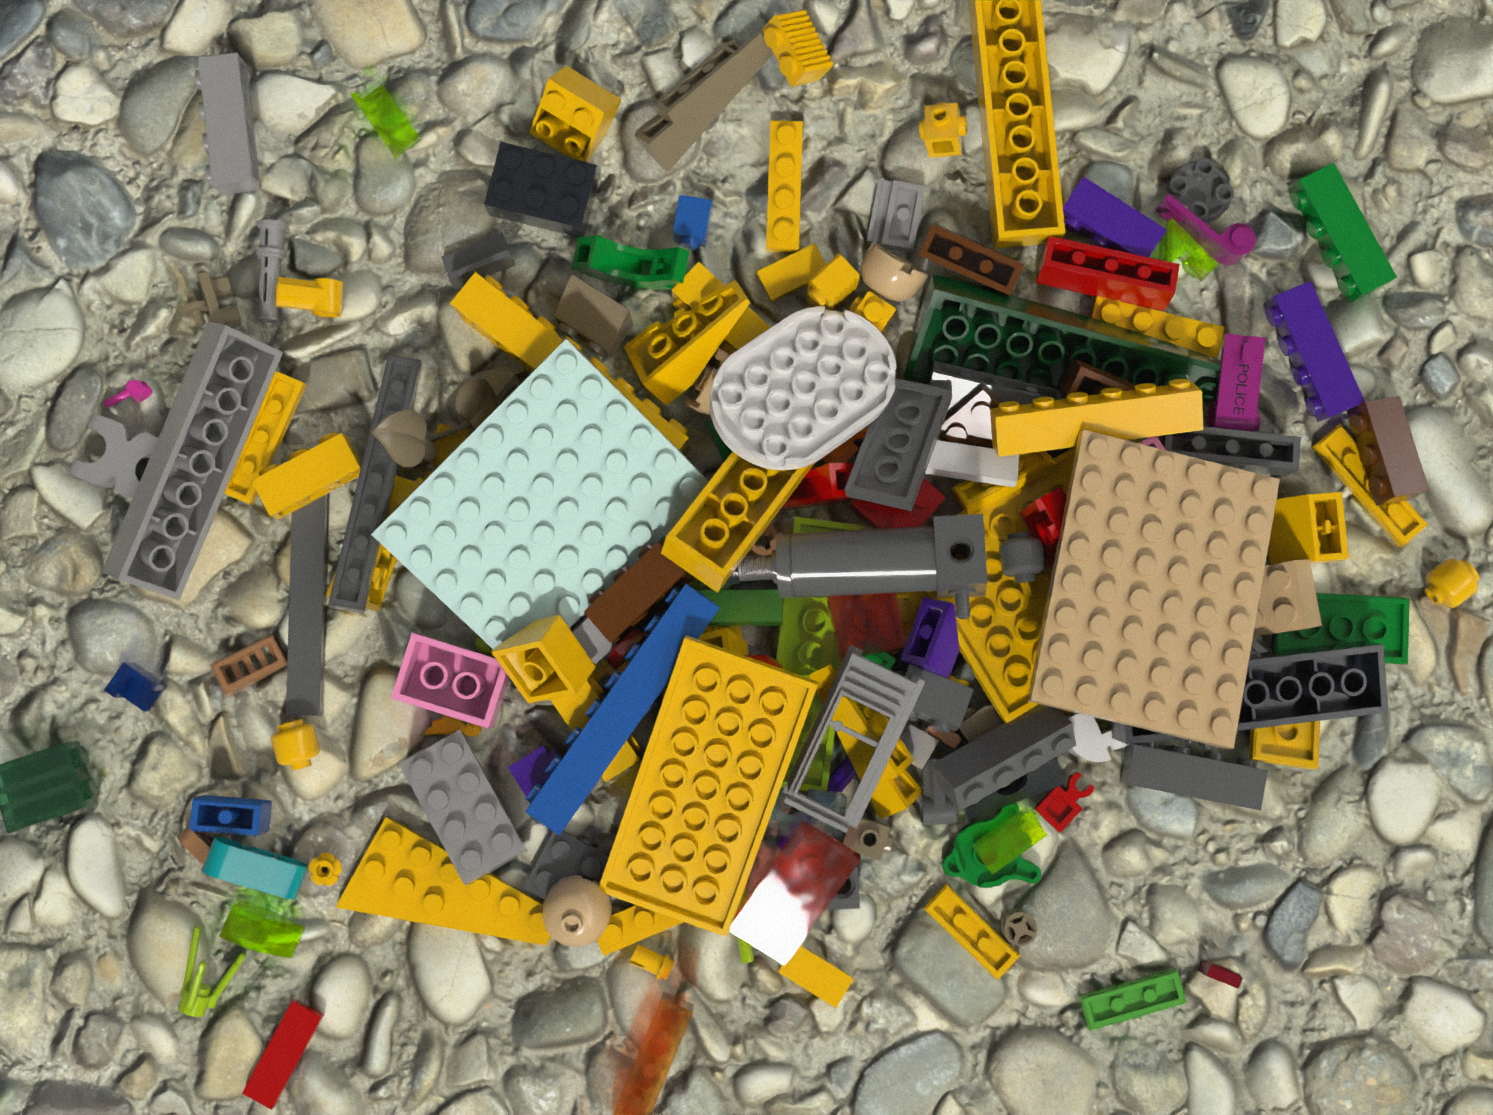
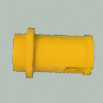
[629,943,675,980]

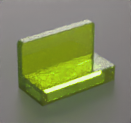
[350,85,422,159]
[971,806,1047,874]

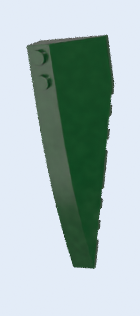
[903,274,1221,402]

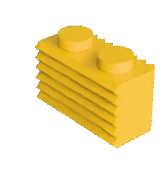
[762,9,833,87]
[806,253,860,311]

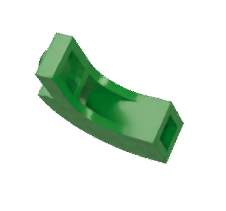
[571,235,689,290]

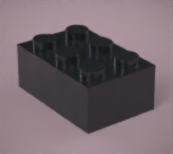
[484,142,600,237]

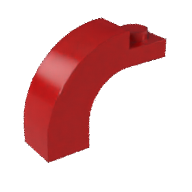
[779,462,855,511]

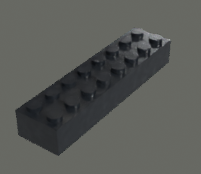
[1111,641,1389,744]

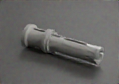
[256,219,288,323]

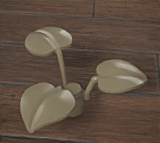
[371,379,498,472]

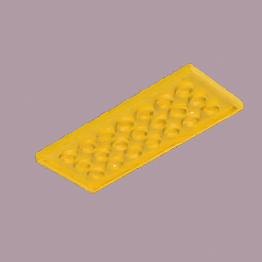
[599,635,818,937]

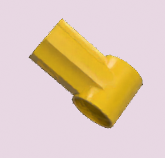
[275,277,344,318]

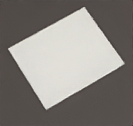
[901,724,939,769]

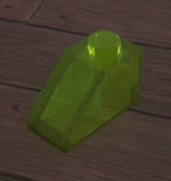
[219,900,306,959]

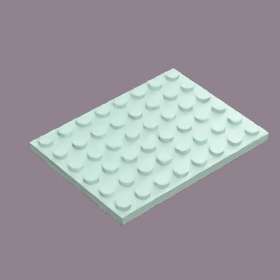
[371,338,709,649]

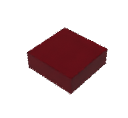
[607,629,645,670]
[1197,959,1243,989]

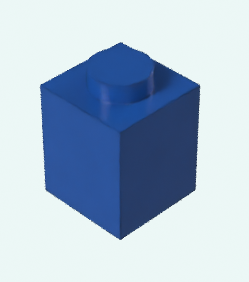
[673,195,713,250]

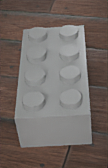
[399,730,528,885]

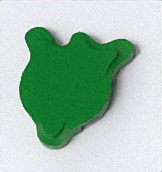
[941,803,1042,888]

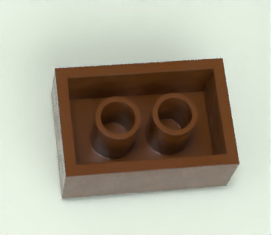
[584,542,697,643]

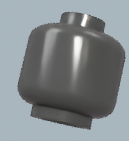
[999,532,1046,583]

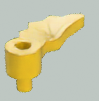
[425,715,482,737]

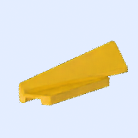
[809,664,923,818]

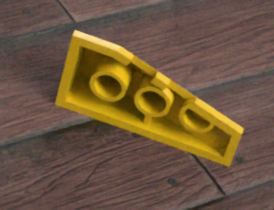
[624,280,750,406]

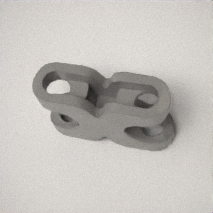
[68,414,158,499]

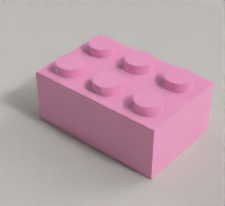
[391,633,510,729]

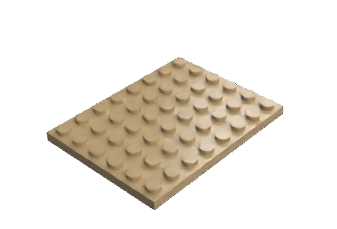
[1027,430,1280,749]

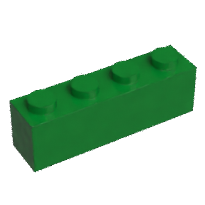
[1289,162,1397,303]

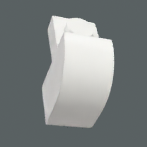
[1066,713,1129,762]

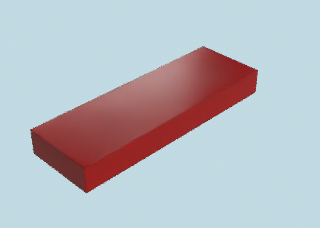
[242,999,324,1110]

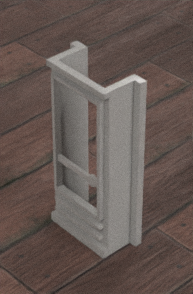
[783,645,926,833]

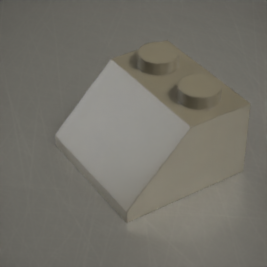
[554,274,633,357]

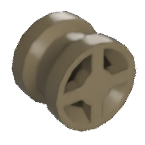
[1000,908,1038,946]

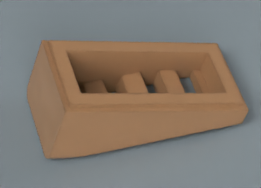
[210,634,287,698]

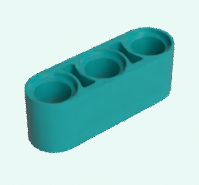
[201,837,309,900]

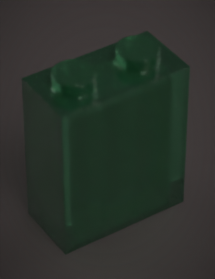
[0,741,99,834]

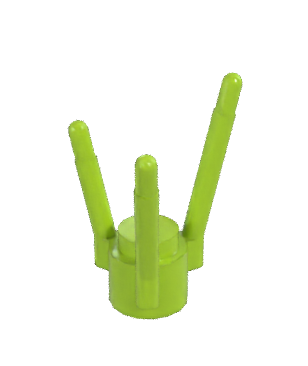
[178,926,246,1017]

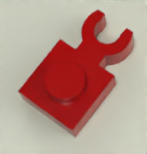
[1033,772,1095,833]

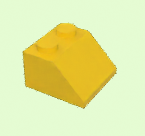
[491,615,596,704]

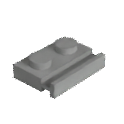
[866,178,926,252]

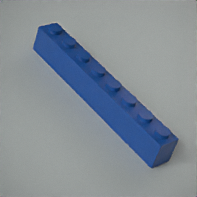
[525,583,720,836]

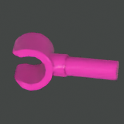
[104,380,153,408]

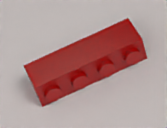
[1036,236,1180,311]

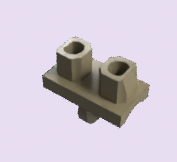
[180,272,241,328]

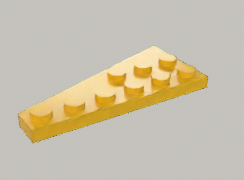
[336,816,551,946]

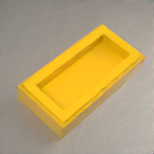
[756,243,826,303]
[778,941,854,1008]

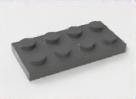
[845,378,952,511]

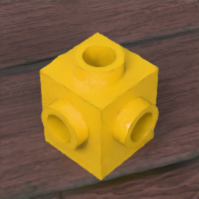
[919,102,968,158]

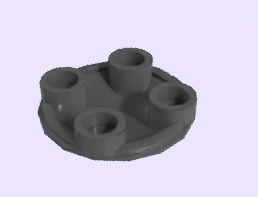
[1167,158,1234,223]

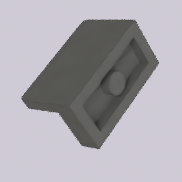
[441,232,516,290]

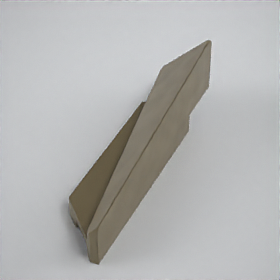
[634,32,772,171]

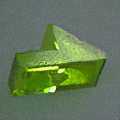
[1159,218,1219,281]

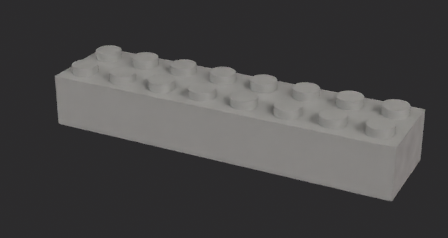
[102,321,283,600]

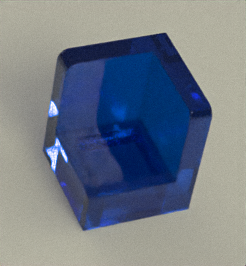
[104,662,168,712]

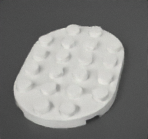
[709,306,897,470]

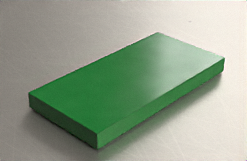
[1271,593,1410,665]

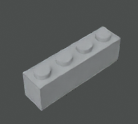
[195,53,261,195]

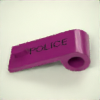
[1155,194,1256,266]
[1207,334,1266,432]

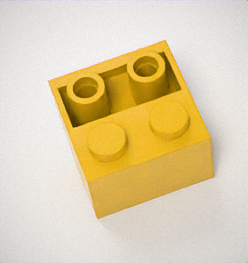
[529,66,622,162]
[1268,492,1349,565]

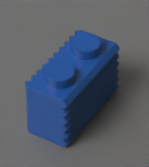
[189,795,272,837]

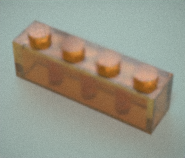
[612,991,694,1115]

